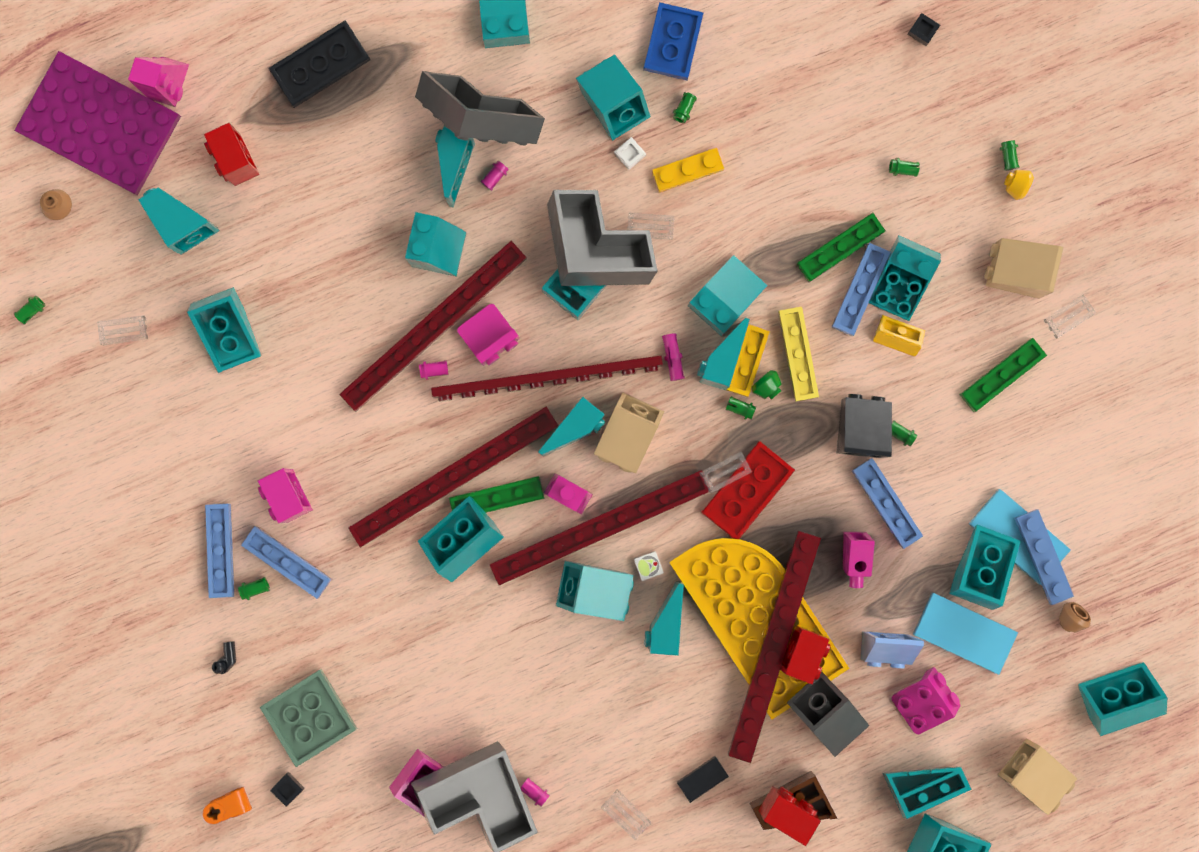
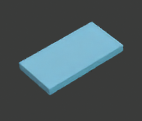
[969,489,1071,585]
[913,593,1018,675]

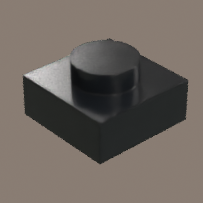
[908,13,940,46]
[270,772,305,807]

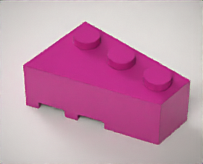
[128,57,189,107]

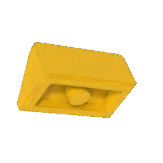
[873,315,925,356]

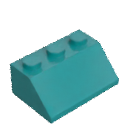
[418,496,504,582]
[1078,662,1168,736]

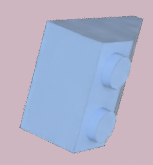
[861,631,924,668]

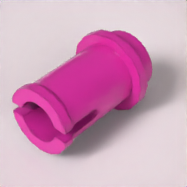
[480,161,509,191]
[419,360,449,380]
[521,777,550,807]

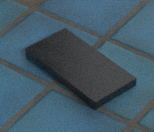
[268,20,371,108]

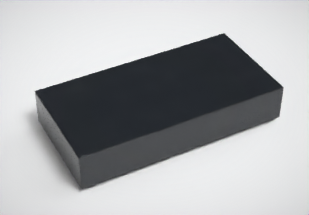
[677,756,729,803]

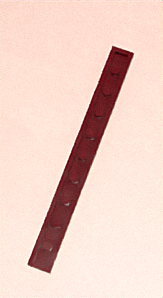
[339,240,527,412]
[431,355,663,402]
[348,406,558,548]
[489,470,711,586]
[728,531,821,763]

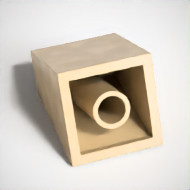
[984,238,1064,299]
[594,392,665,474]
[998,738,1078,815]

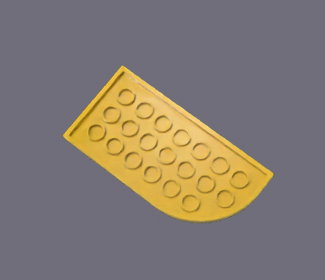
[669,538,850,720]

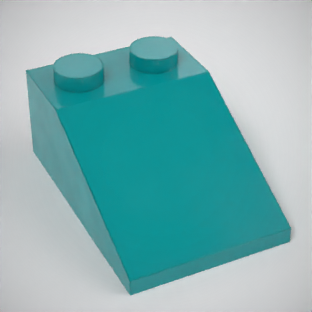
[479,0,530,49]
[435,126,475,207]
[688,255,768,337]
[187,287,261,373]
[697,318,750,390]
[538,397,605,456]
[949,524,1021,610]
[644,581,684,656]
[907,814,992,852]

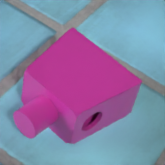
[544,473,593,515]
[843,532,875,588]

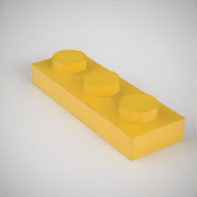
[652,147,724,193]
[726,324,770,397]

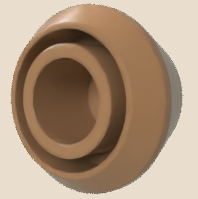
[40,189,72,220]
[1059,602,1091,633]

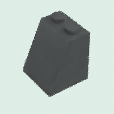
[787,671,870,757]

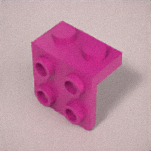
[457,304,520,366]
[891,667,961,735]

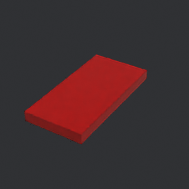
[701,441,795,539]

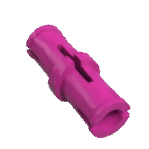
[662,333,685,381]

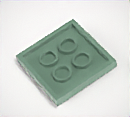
[260,669,358,767]

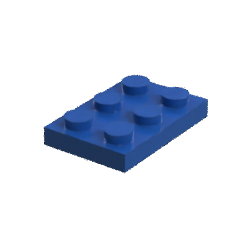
[643,2,704,81]

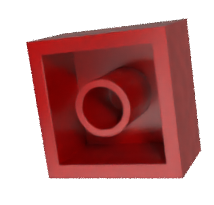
[204,123,260,186]
[780,625,831,684]
[758,786,821,846]

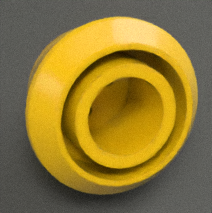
[1004,170,1034,200]

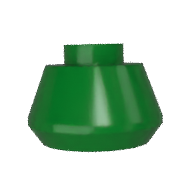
[752,370,782,400]

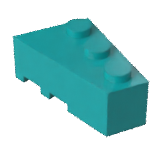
[882,767,972,819]

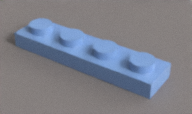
[832,243,891,337]
[852,458,923,549]
[205,504,234,598]
[1014,509,1074,605]
[241,526,332,599]

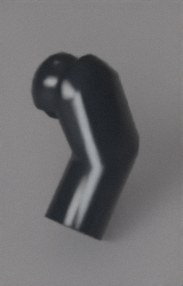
[212,641,236,674]

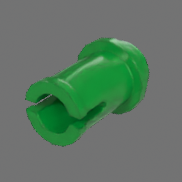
[673,92,697,123]
[1000,140,1020,171]
[889,158,920,177]
[14,296,45,325]
[725,396,756,420]
[892,420,918,447]
[238,577,270,600]

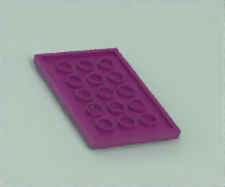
[14,51,181,196]

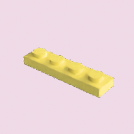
[778,307,819,402]

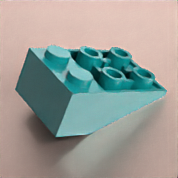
[869,235,941,321]
[542,269,607,320]

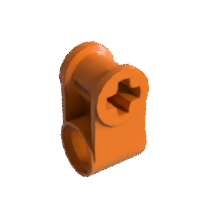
[203,787,252,824]

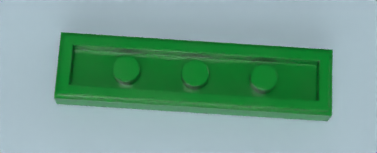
[797,213,886,283]
[959,338,1047,412]
[449,476,545,513]

